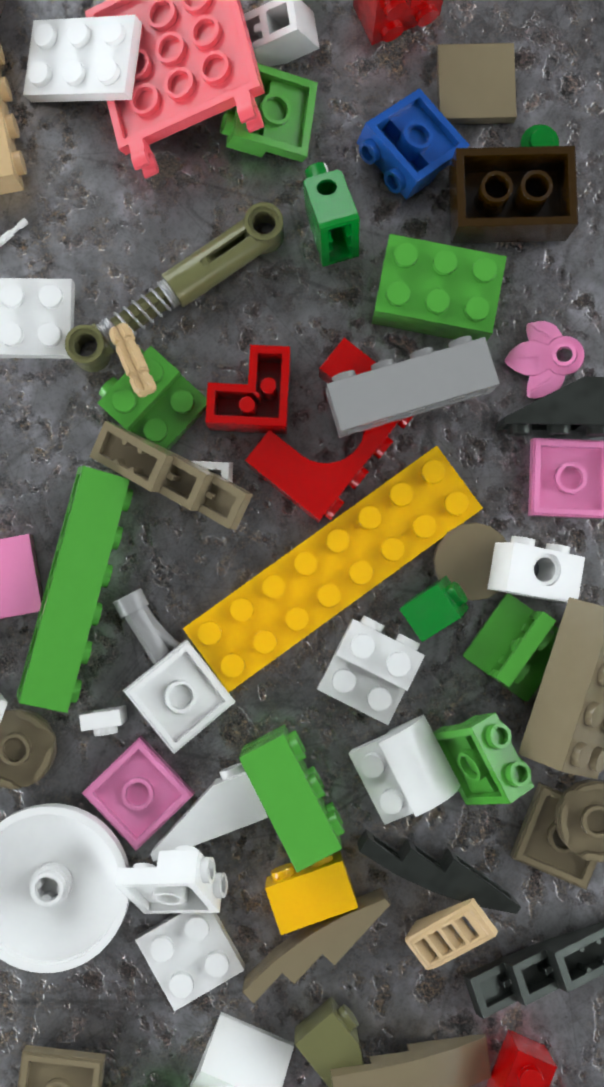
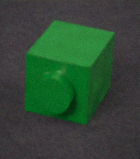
[399,575,469,642]

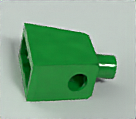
[303,162,360,267]

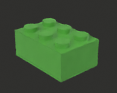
[371,234,507,341]
[239,724,345,872]

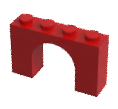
[245,337,414,523]

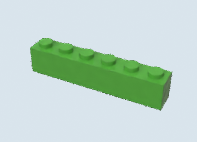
[16,466,133,713]

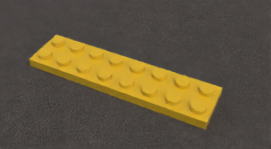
[183,446,483,693]

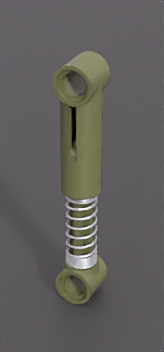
[65,202,284,372]

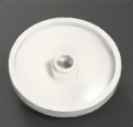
[0,803,130,973]

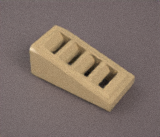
[405,898,498,970]

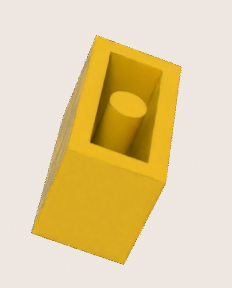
[265,851,358,935]

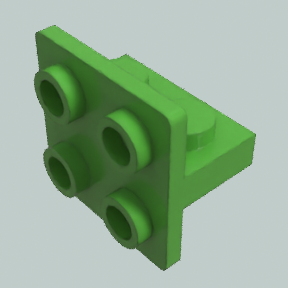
[463,594,559,701]

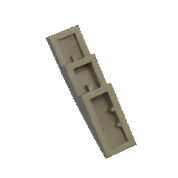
[89,421,253,530]
[242,887,391,1003]
[330,1033,491,1087]

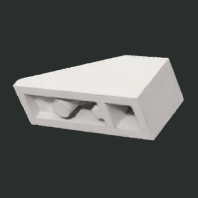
[244,0,320,67]
[150,763,268,862]

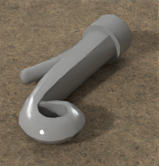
[112,588,180,665]

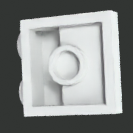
[317,615,425,725]
[114,845,228,914]

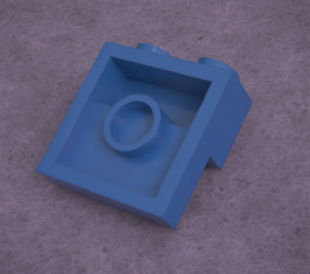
[356,88,470,200]

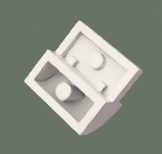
[348,714,461,825]

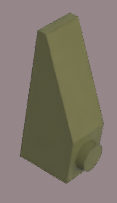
[294,996,365,1087]

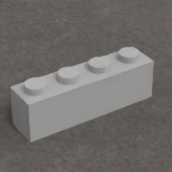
[326,336,500,438]

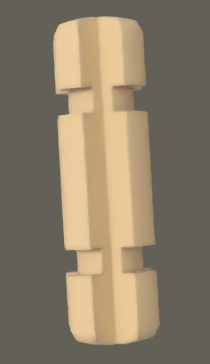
[109,323,157,398]

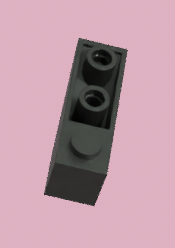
[496,377,604,437]

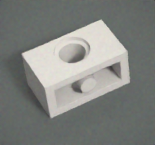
[487,536,585,604]

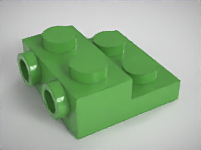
[220,63,318,162]
[97,346,207,450]
[433,712,534,805]

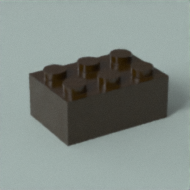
[449,146,578,243]

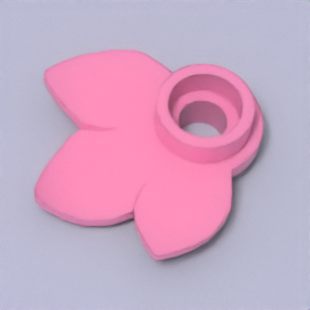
[505,321,585,399]

